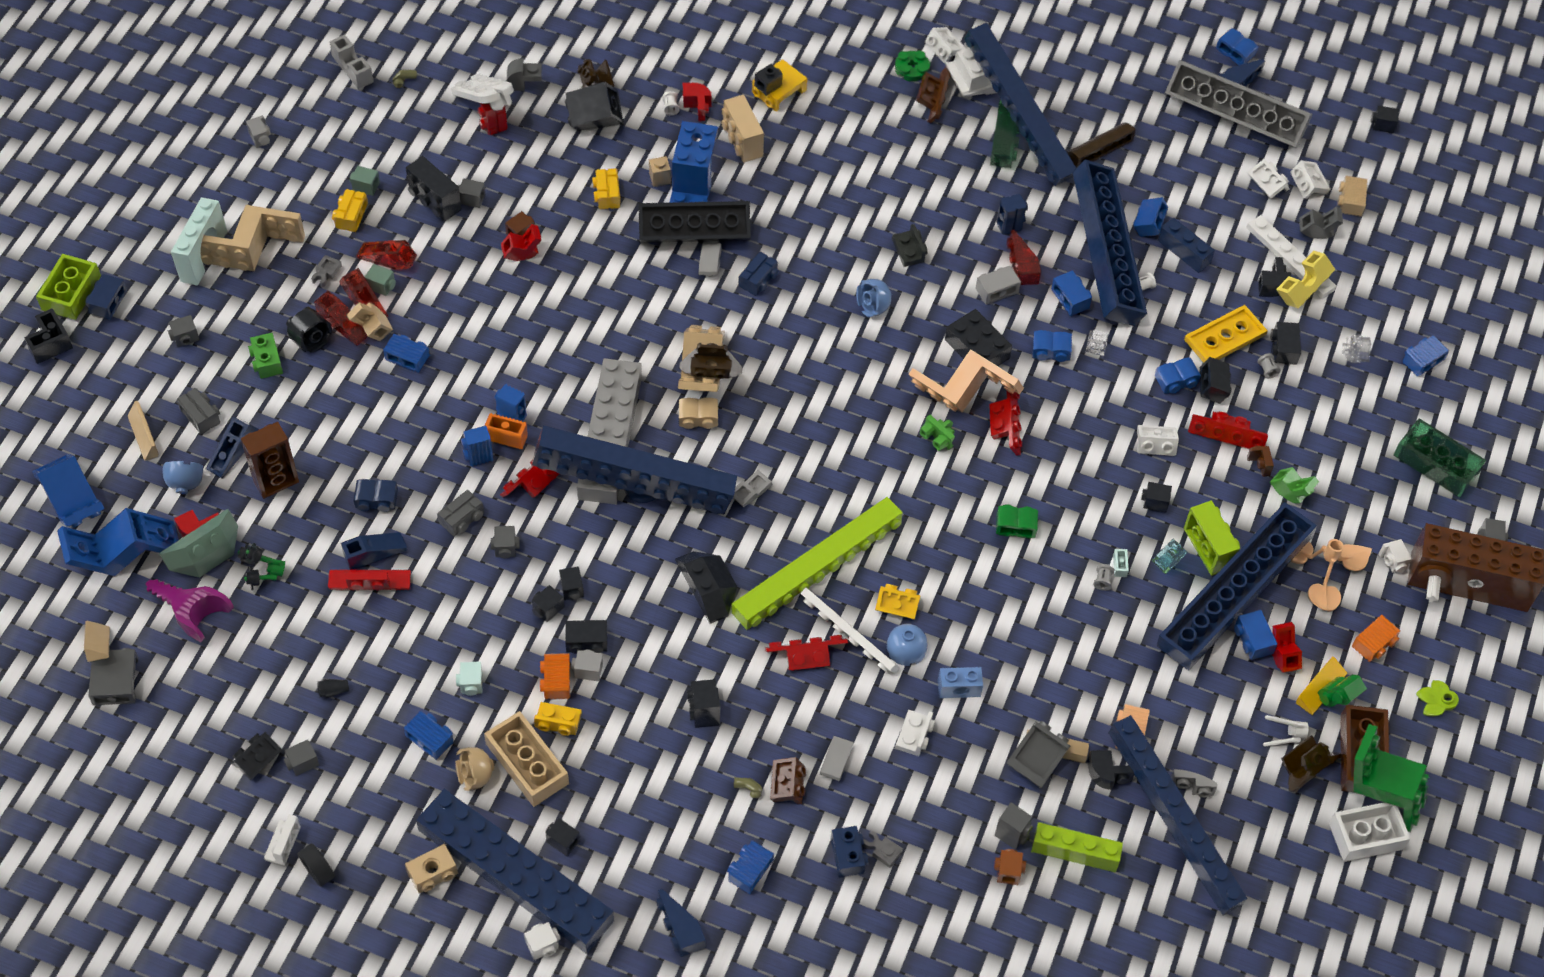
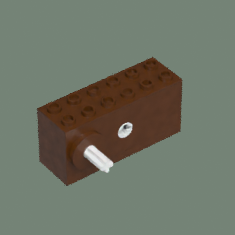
[1407,523,1544,612]

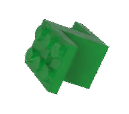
[1353,724,1429,833]

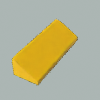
[1296,656,1347,715]

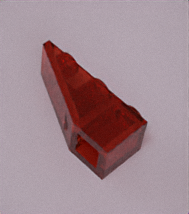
[1007,230,1041,285]
[314,291,368,346]

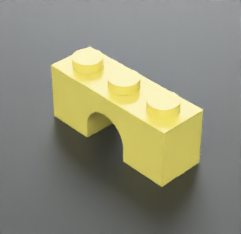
[1276,250,1336,309]

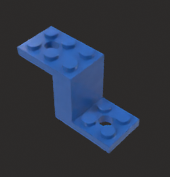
[669,121,718,203]
[32,454,105,528]
[57,508,179,576]

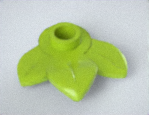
[1416,680,1459,716]

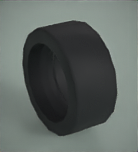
[297,843,335,887]

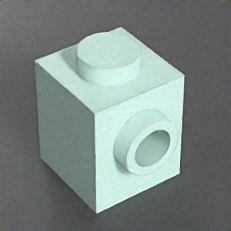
[456,662,483,696]

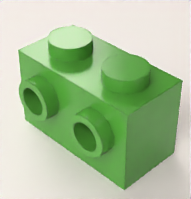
[248,332,283,379]

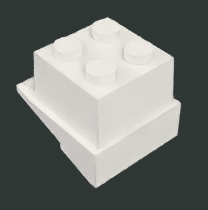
[945,48,997,97]

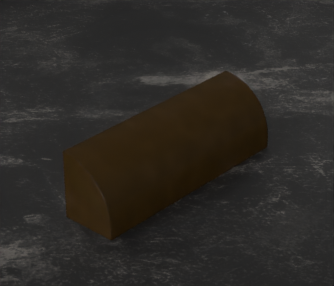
[1067,122,1136,168]

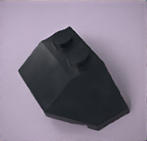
[675,551,738,624]

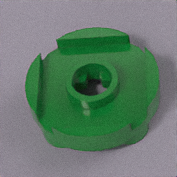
[895,51,930,82]

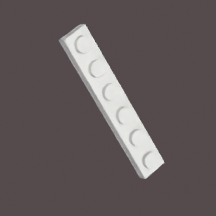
[1246,215,1337,299]
[800,588,900,674]

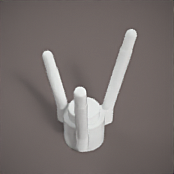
[1263,715,1309,747]

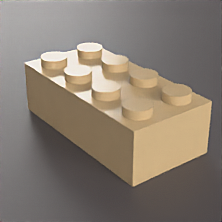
[484,711,569,807]

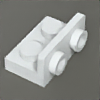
[925,27,966,63]
[1247,158,1289,199]
[1291,160,1331,199]
[1137,425,1179,456]
[895,710,935,756]
[264,814,301,866]

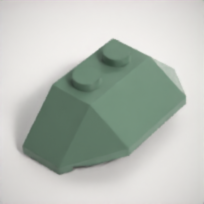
[159,509,238,577]

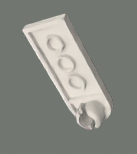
[451,74,514,110]

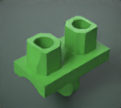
[920,415,955,451]

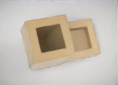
[347,302,393,341]

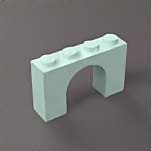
[171,197,228,285]

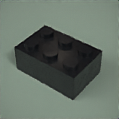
[406,155,462,221]
[945,309,1012,366]

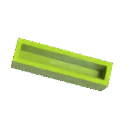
[1031,822,1123,873]

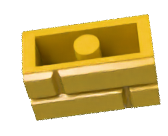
[592,168,620,209]
[332,189,368,232]

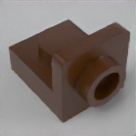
[1247,446,1274,477]

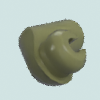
[392,70,417,88]
[734,777,762,798]

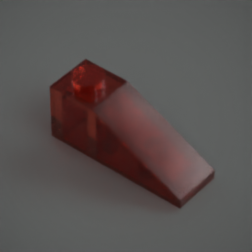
[356,240,417,270]
[339,268,388,317]

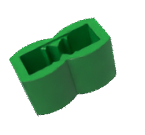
[996,504,1038,538]
[1317,674,1367,707]

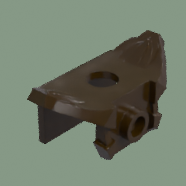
[577,59,614,88]
[679,342,743,379]
[1281,735,1342,793]

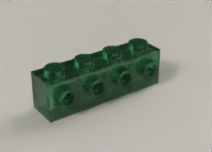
[990,100,1020,168]

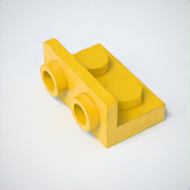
[875,584,921,620]
[534,702,582,736]

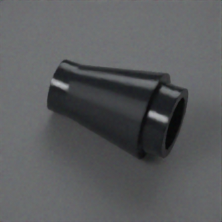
[317,678,349,699]

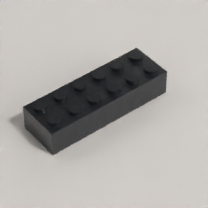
[638,201,751,243]

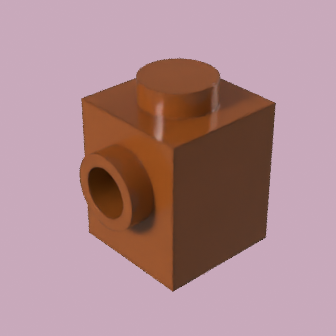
[994,849,1026,885]

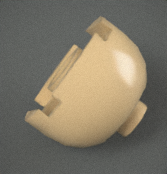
[456,747,494,791]

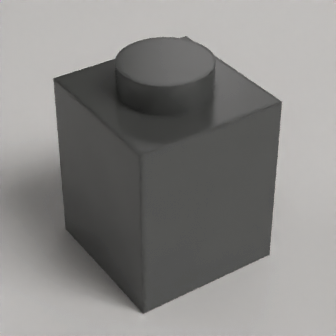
[458,178,486,208]
[284,739,319,776]

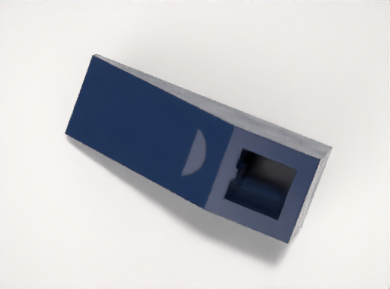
[341,532,408,570]
[656,889,706,957]

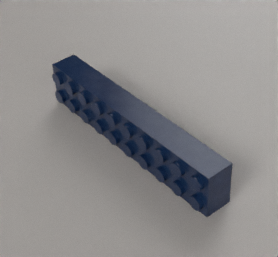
[1073,160,1147,326]
[532,425,737,515]
[1157,502,1317,671]
[416,788,614,954]

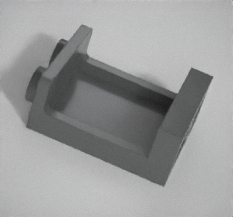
[88,648,139,705]
[1006,721,1070,788]

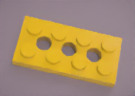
[1184,305,1268,363]

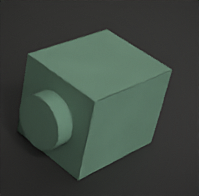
[350,166,380,196]
[364,264,396,296]

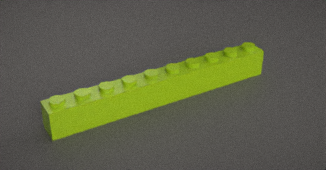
[732,497,903,630]

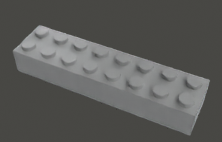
[1165,60,1313,147]
[577,358,642,505]

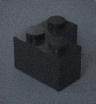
[24,308,73,364]
[687,679,720,728]

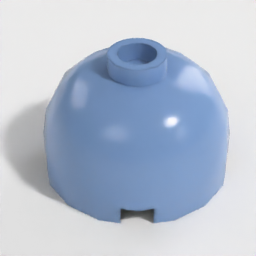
[856,279,892,317]
[163,461,203,494]
[886,624,928,666]

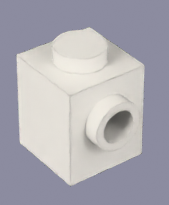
[524,922,560,960]

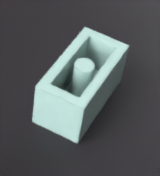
[1113,549,1129,577]

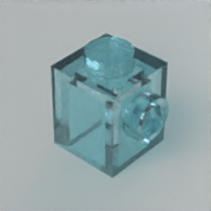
[1151,538,1187,574]

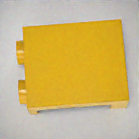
[752,59,807,111]

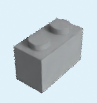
[975,266,1021,305]

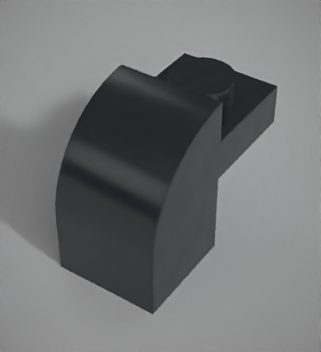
[1258,257,1291,297]
[1087,750,1134,790]

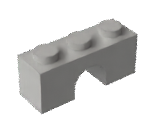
[329,35,374,89]

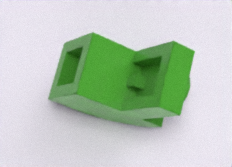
[1270,467,1319,504]

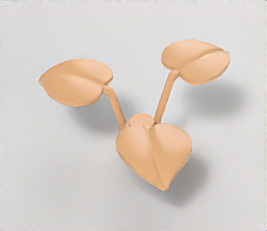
[1291,539,1372,611]

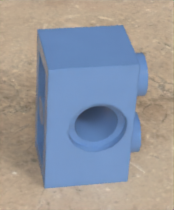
[938,667,983,698]

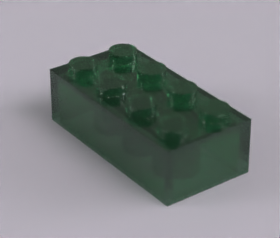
[1393,418,1486,498]

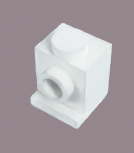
[1379,539,1412,573]

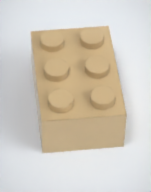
[721,95,764,163]

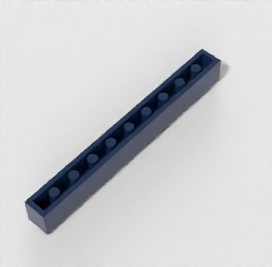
[964,22,1076,186]
[1108,715,1248,915]

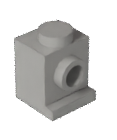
[246,115,271,148]

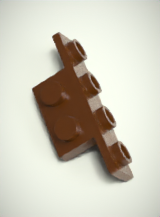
[916,66,951,124]

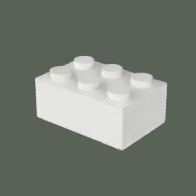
[1329,802,1410,862]

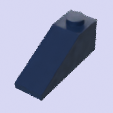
[1219,59,1266,87]
[206,417,259,478]

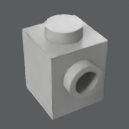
[571,650,603,681]

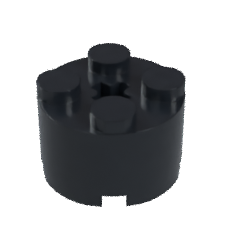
[286,306,332,353]

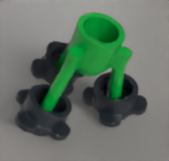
[238,542,285,590]

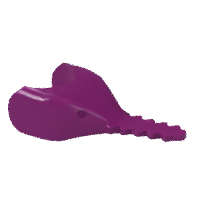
[146,579,234,643]

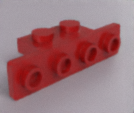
[989,390,1022,456]
[1188,411,1268,449]
[500,459,559,498]
[328,570,411,590]
[765,635,848,670]

